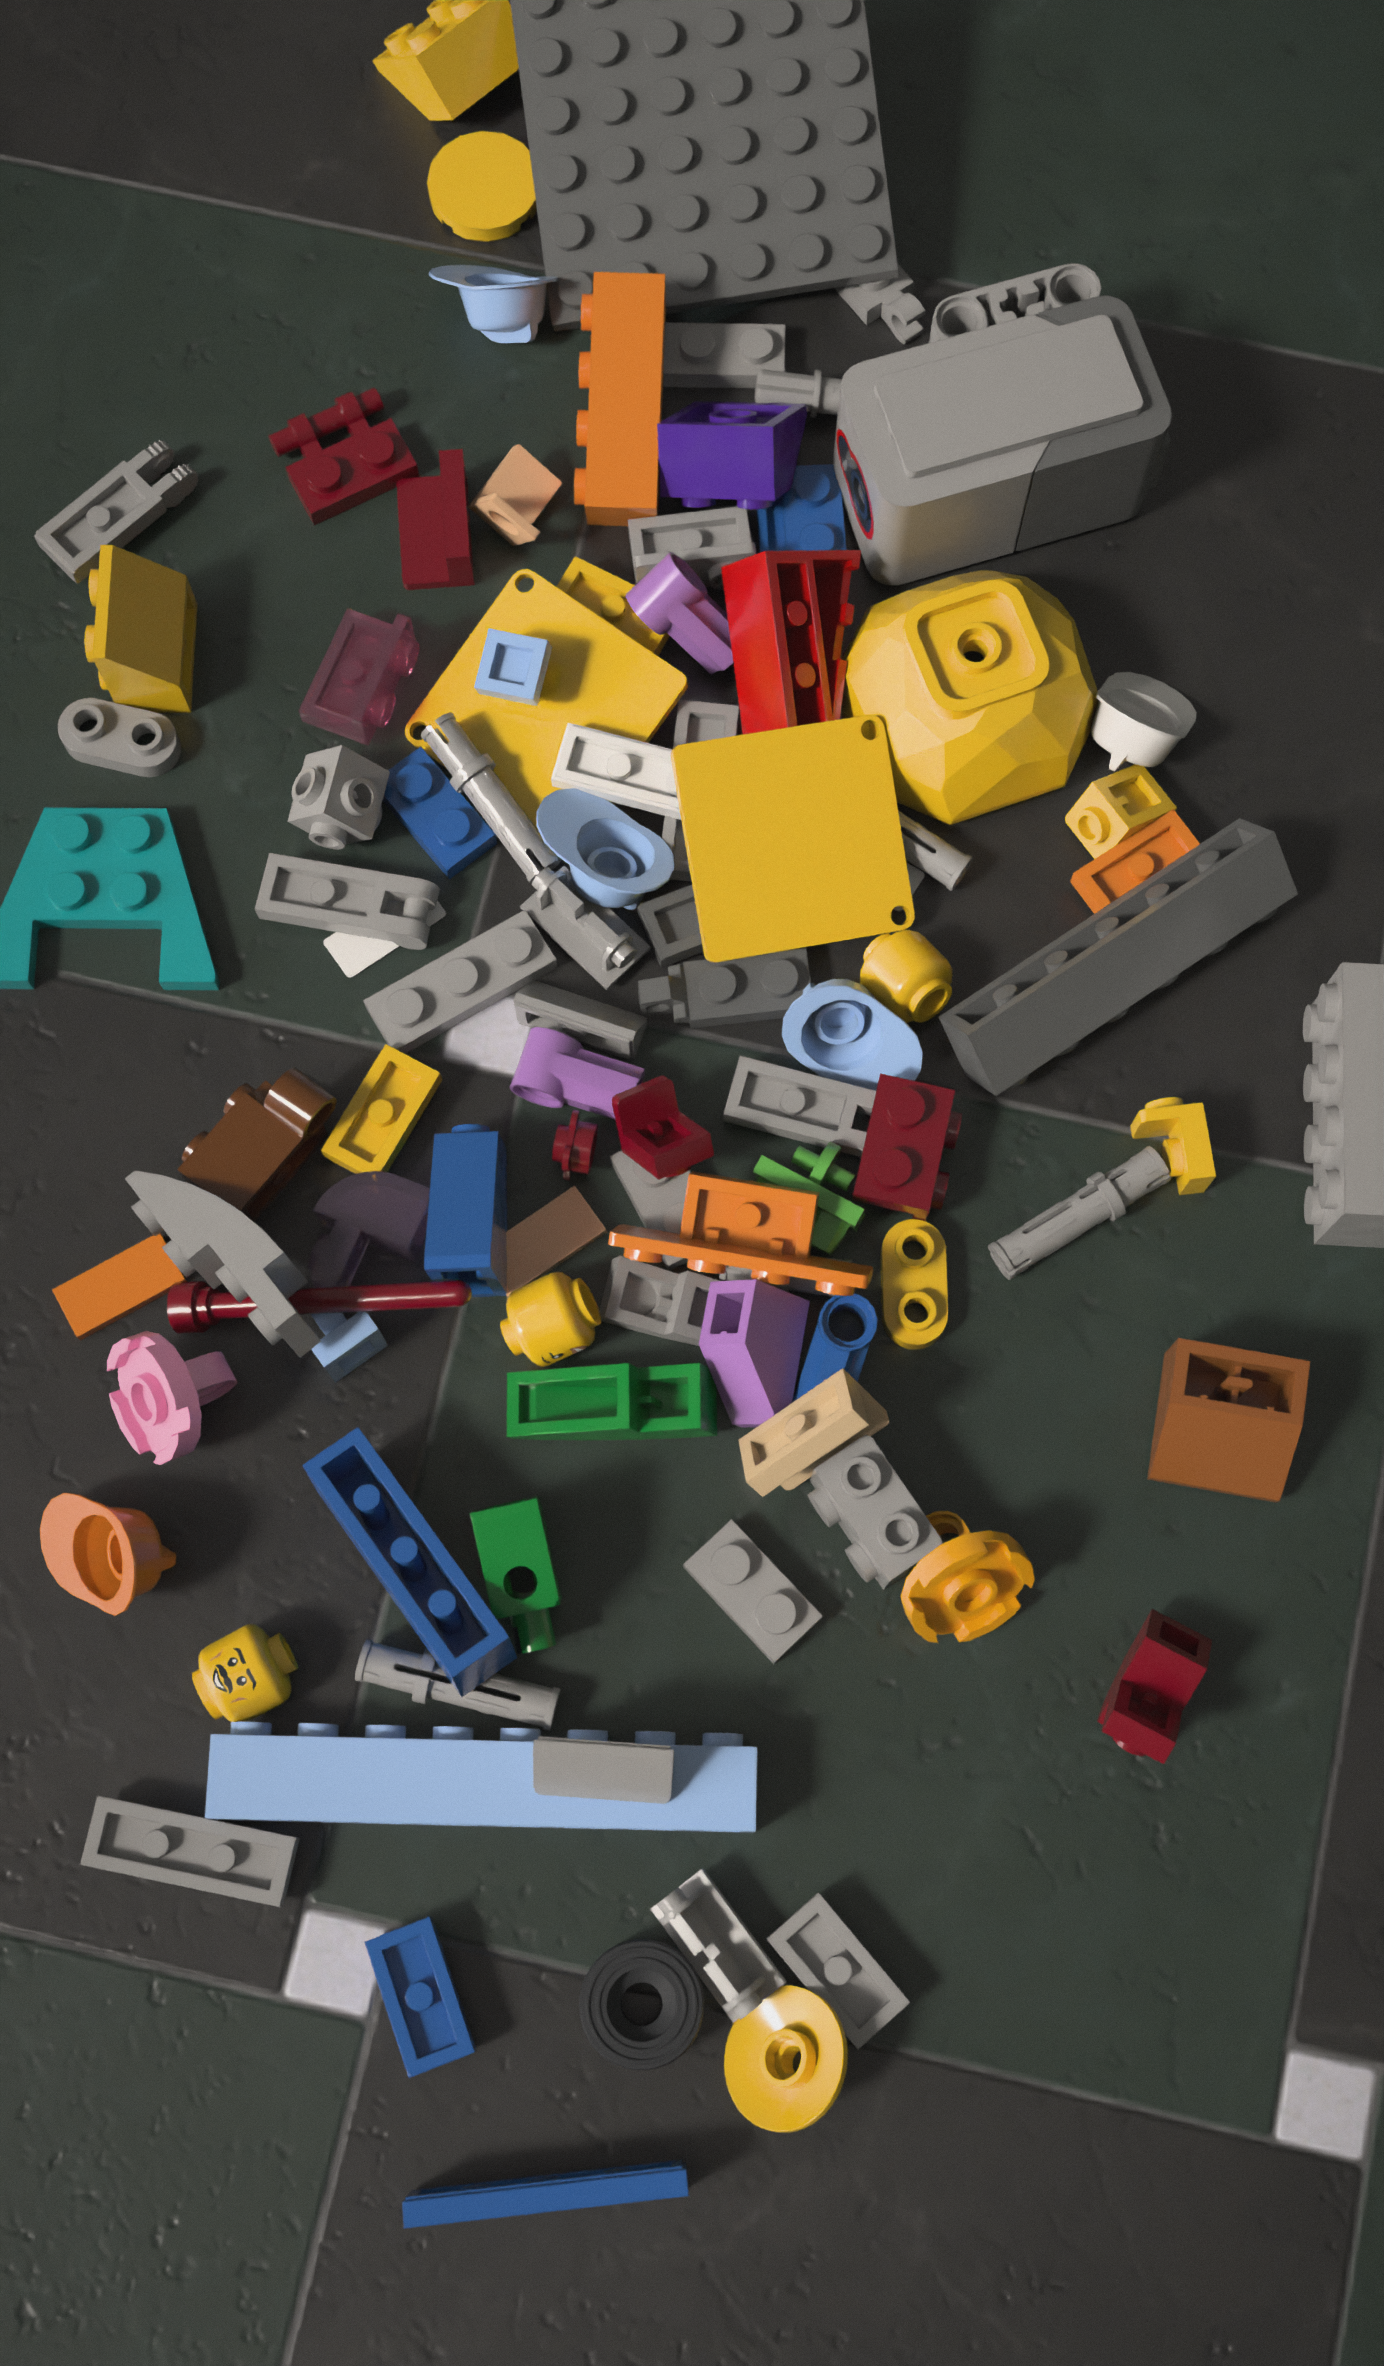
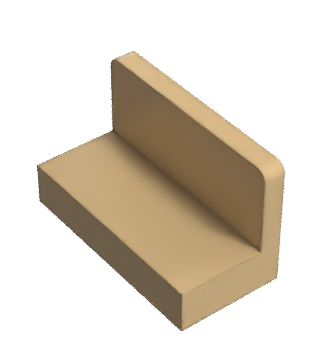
[739,1368,889,1497]

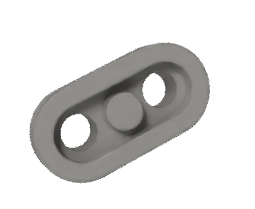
[58,698,181,777]

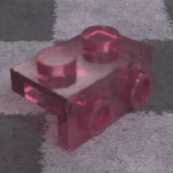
[299,608,420,746]

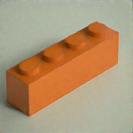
[574,272,666,526]

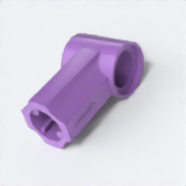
[626,552,733,675]
[509,1027,645,1120]

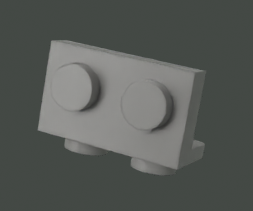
[628,507,756,590]
[808,1435,942,1590]

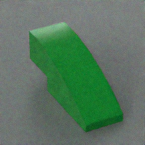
[507,1363,717,1440]

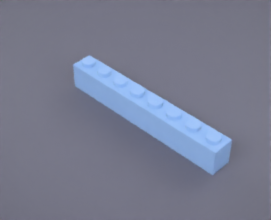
[205,1722,757,1833]

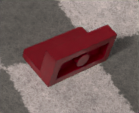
[397,449,475,590]

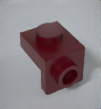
[612,1075,714,1180]

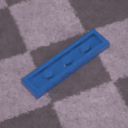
[402,2159,689,2228]

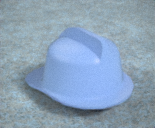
[429,265,558,343]
[536,788,674,910]
[782,979,923,1091]

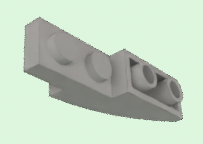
[125,1171,321,1358]

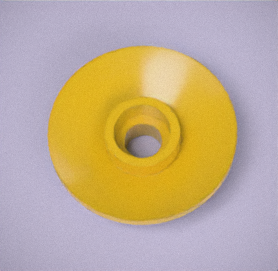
[724,1986,848,2133]

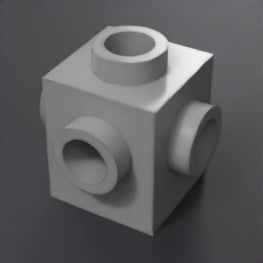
[287,745,390,849]

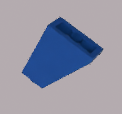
[424,1124,507,1297]

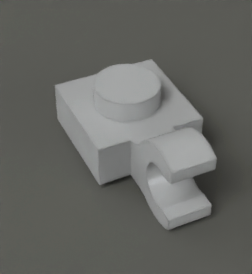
[834,263,925,345]

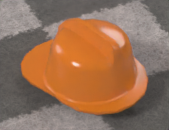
[40,1492,176,1616]

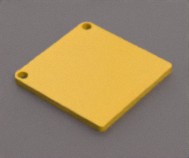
[405,569,688,833]
[671,715,914,962]

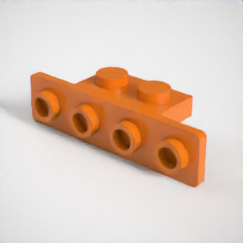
[608,1171,873,1296]

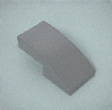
[599,1256,720,1346]

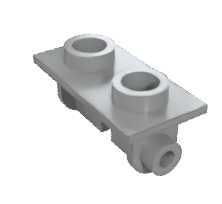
[520,866,651,990]
[651,1868,786,2023]

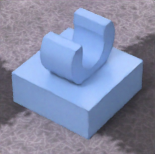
[474,628,552,706]
[311,1311,388,1383]

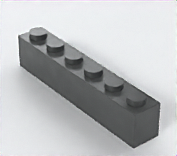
[939,818,1298,1096]

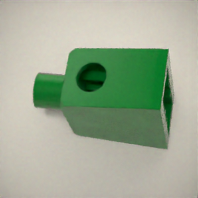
[470,1495,561,1654]

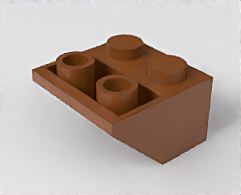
[1147,1338,1310,1503]

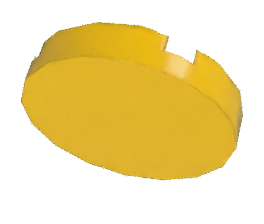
[427,131,537,242]

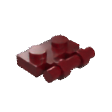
[268,387,419,526]

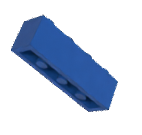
[302,1427,517,1697]

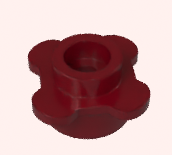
[552,1110,598,1181]

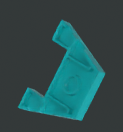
[0,807,220,990]

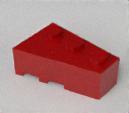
[721,550,861,735]

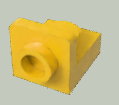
[1065,764,1177,859]
[1130,1097,1216,1195]

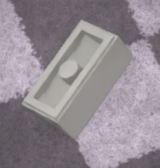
[513,981,647,1060]
[533,1736,674,1804]

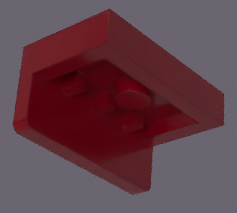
[852,1073,962,1221]

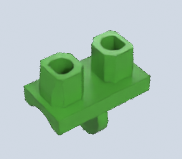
[753,1141,865,1256]

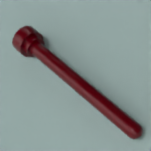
[167,1280,472,1334]

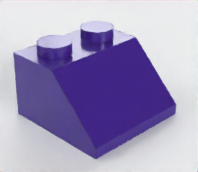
[657,401,807,509]

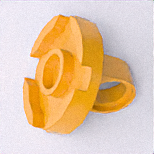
[901,1511,1035,1643]

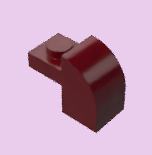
[1097,1609,1212,1764]

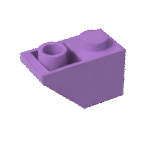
[699,1279,810,1428]

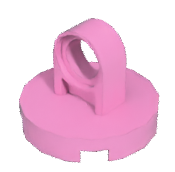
[107,1331,237,1465]

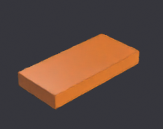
[52,1233,187,1341]

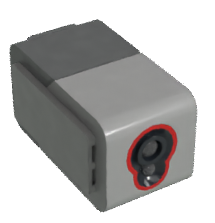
[833,263,1172,586]

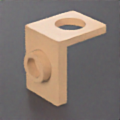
[468,444,562,546]

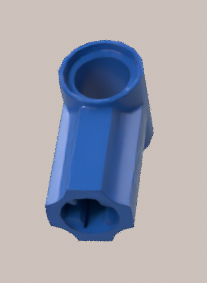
[792,1293,878,1403]

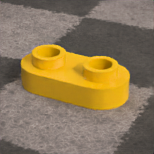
[880,1219,948,1350]

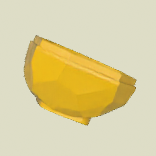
[841,570,1098,825]

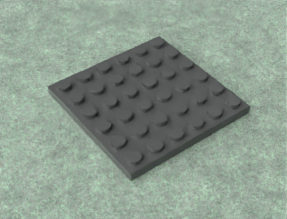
[510,0,898,332]

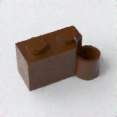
[177,1067,337,1222]

